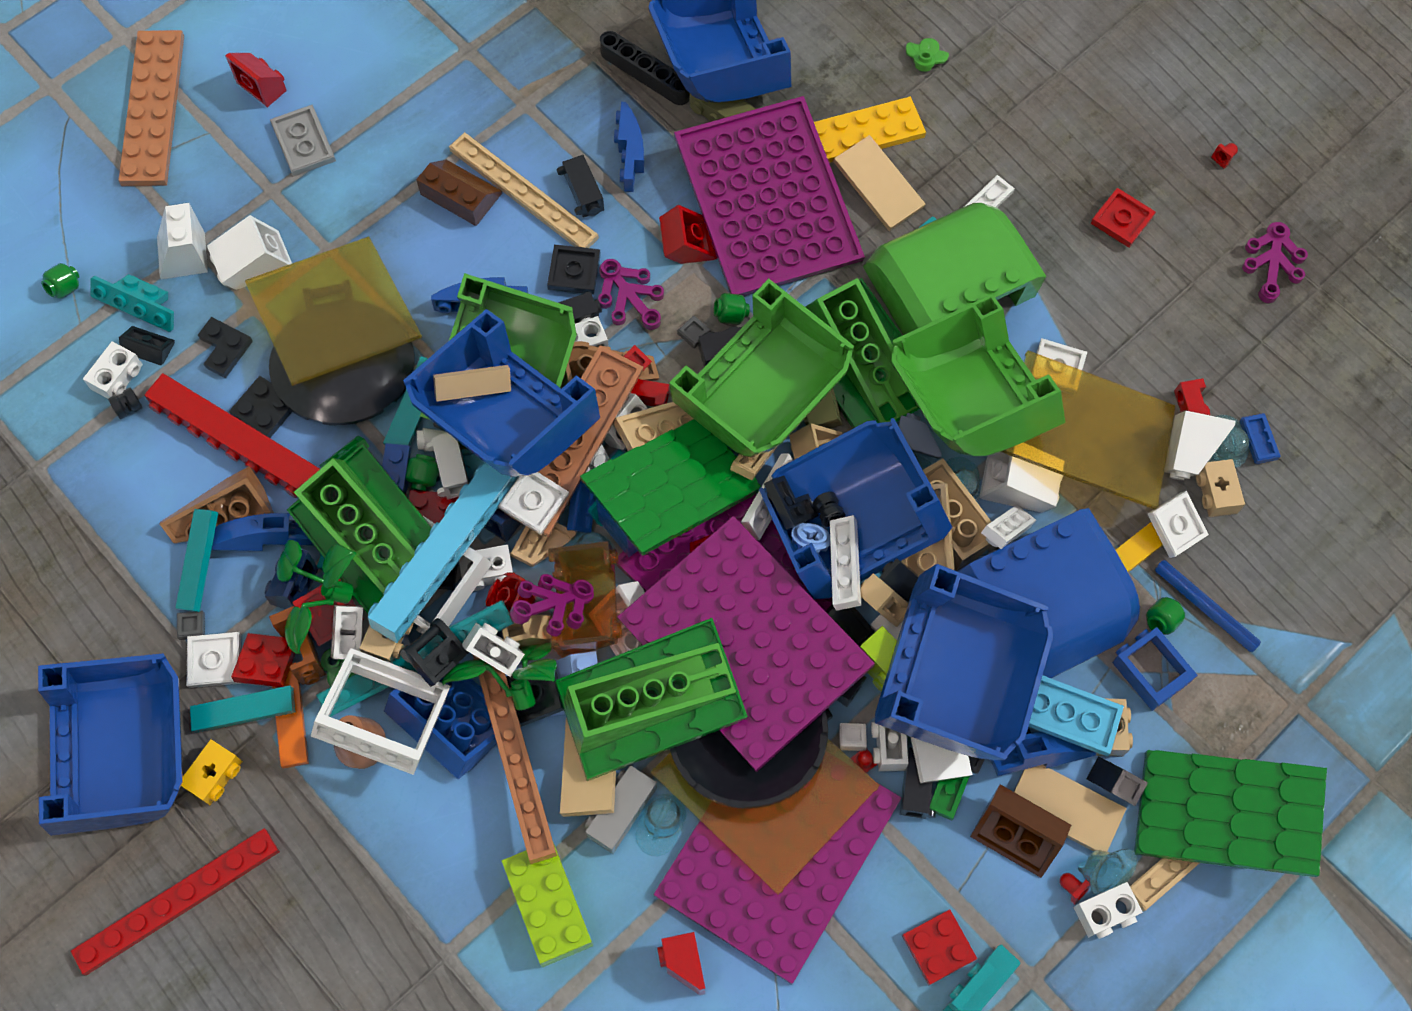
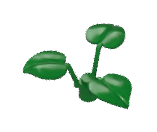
[276,540,357,654]
[442,643,557,710]

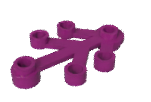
[1242,222,1308,303]
[598,259,664,330]
[510,574,594,636]

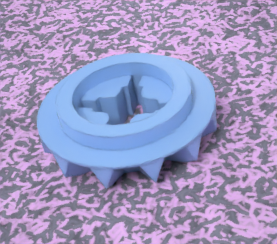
[790,523,831,553]

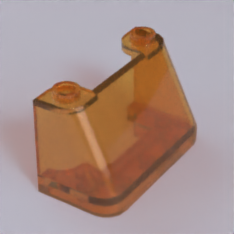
[548,541,622,658]

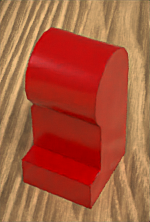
[1174,378,1210,416]
[631,379,670,407]

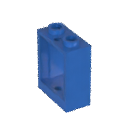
[1112,627,1198,711]

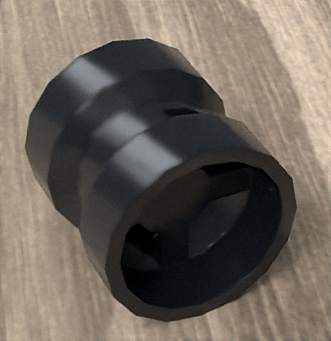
[108,387,143,420]
[813,492,846,527]

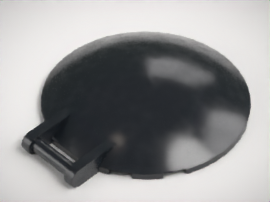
[269,281,415,426]
[670,711,828,809]

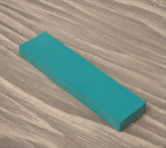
[383,356,428,445]
[175,509,218,612]
[190,685,296,733]

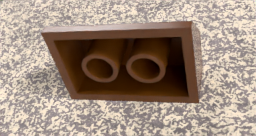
[416,159,502,226]
[970,784,1072,878]

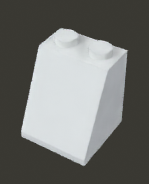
[157,203,208,280]
[207,215,293,290]
[1163,411,1236,480]
[979,443,1064,513]

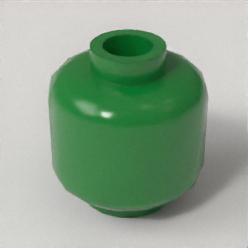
[41,263,79,298]
[713,293,750,325]
[405,454,439,491]
[1146,597,1185,635]

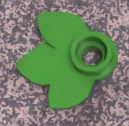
[906,38,949,72]

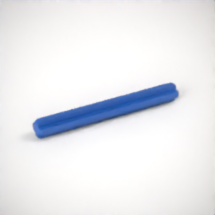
[1155,560,1261,652]

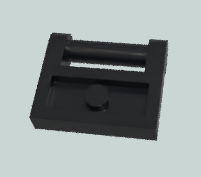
[400,618,469,687]

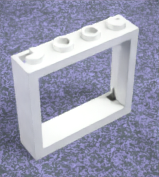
[414,516,492,634]
[311,648,450,775]

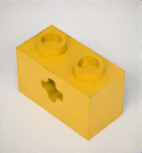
[181,739,243,806]

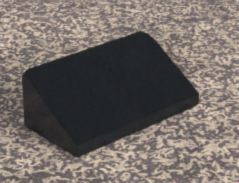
[119,326,175,365]

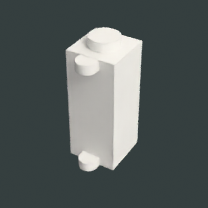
[426,433,469,500]

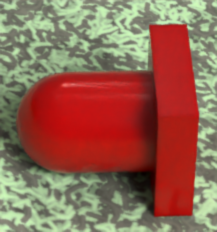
[1211,143,1238,169]
[849,748,878,775]
[1059,873,1091,905]

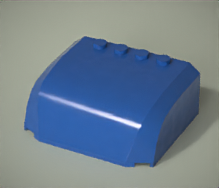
[649,0,791,102]
[403,309,600,477]
[759,418,953,599]
[958,508,1140,678]
[875,564,1053,760]
[38,653,183,836]

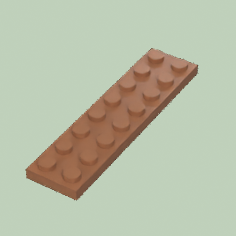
[119,30,184,186]
[504,345,644,537]

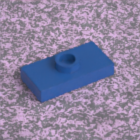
[1239,413,1281,464]
[567,481,595,534]

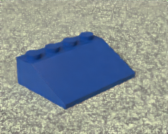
[384,673,497,779]

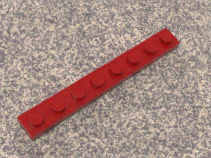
[71,828,280,976]

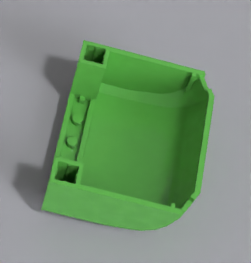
[863,203,1046,335]
[420,273,577,421]
[669,279,854,457]
[892,294,1066,456]

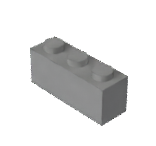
[585,765,657,854]

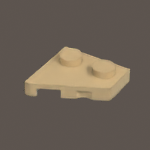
[510,523,577,567]

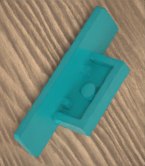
[90,274,174,332]
[943,945,1020,1011]

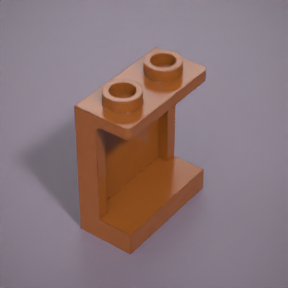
[269,606,326,685]

